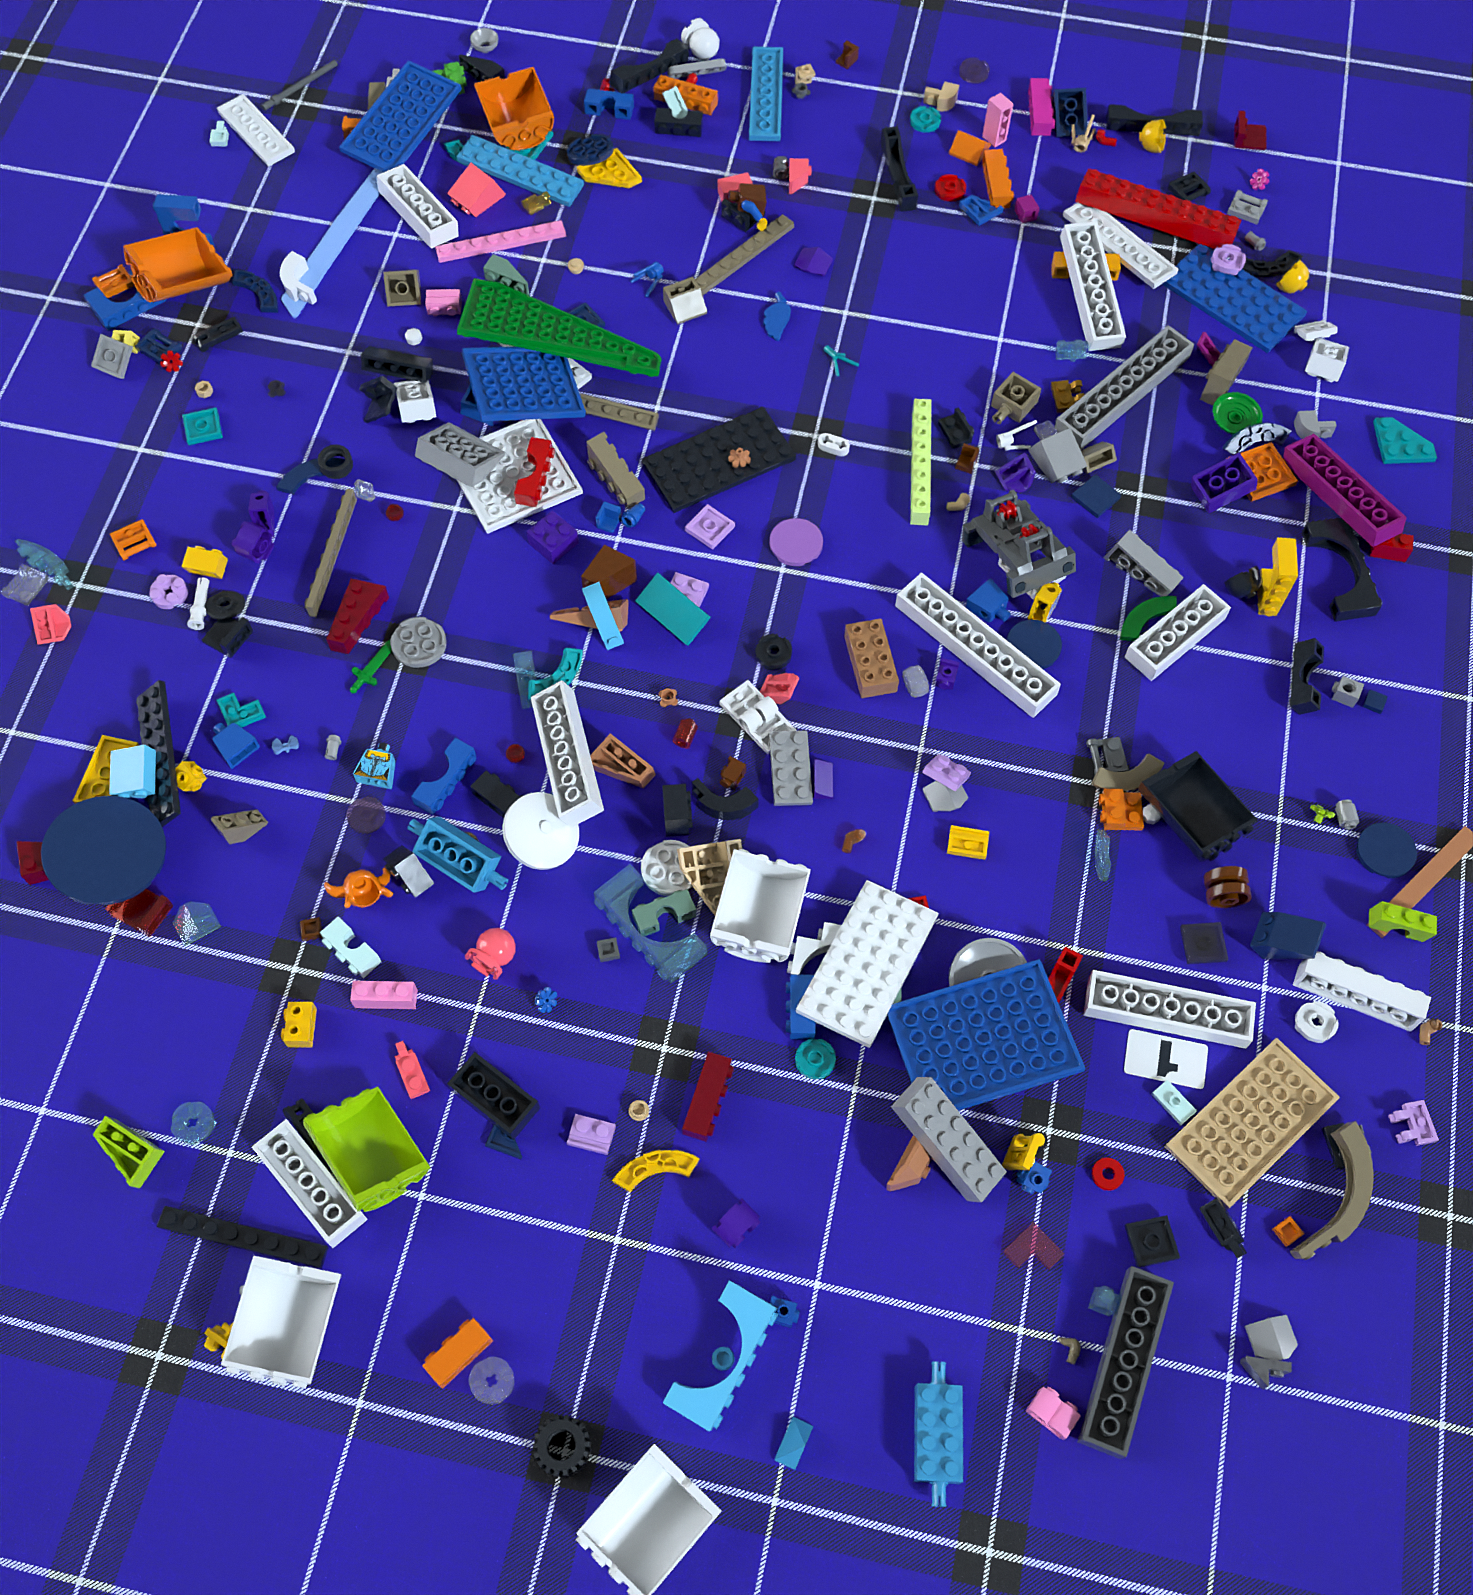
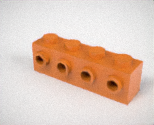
[654,75,718,116]

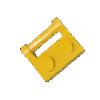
[1002,1133,1045,1170]

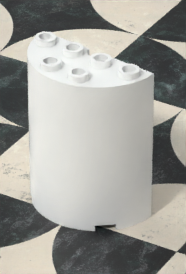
[710,849,811,963]
[221,1256,341,1389]
[576,1444,721,1595]

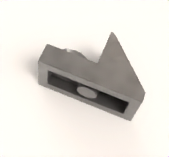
[1241,1356,1292,1390]

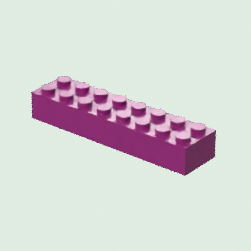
[1283,434,1407,547]

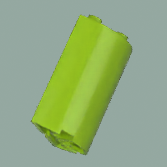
[303,1087,430,1212]

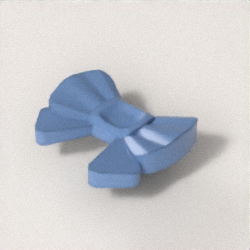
[272,736,299,755]

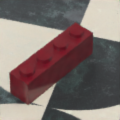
[682,1051,735,1142]

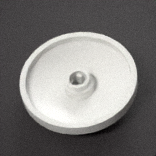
[503,792,579,870]

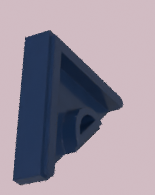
[485,1125,522,1160]

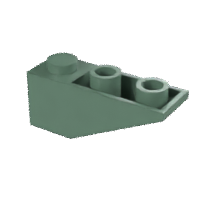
[483,254,529,295]

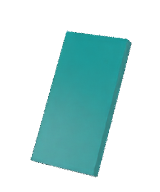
[635,573,711,646]

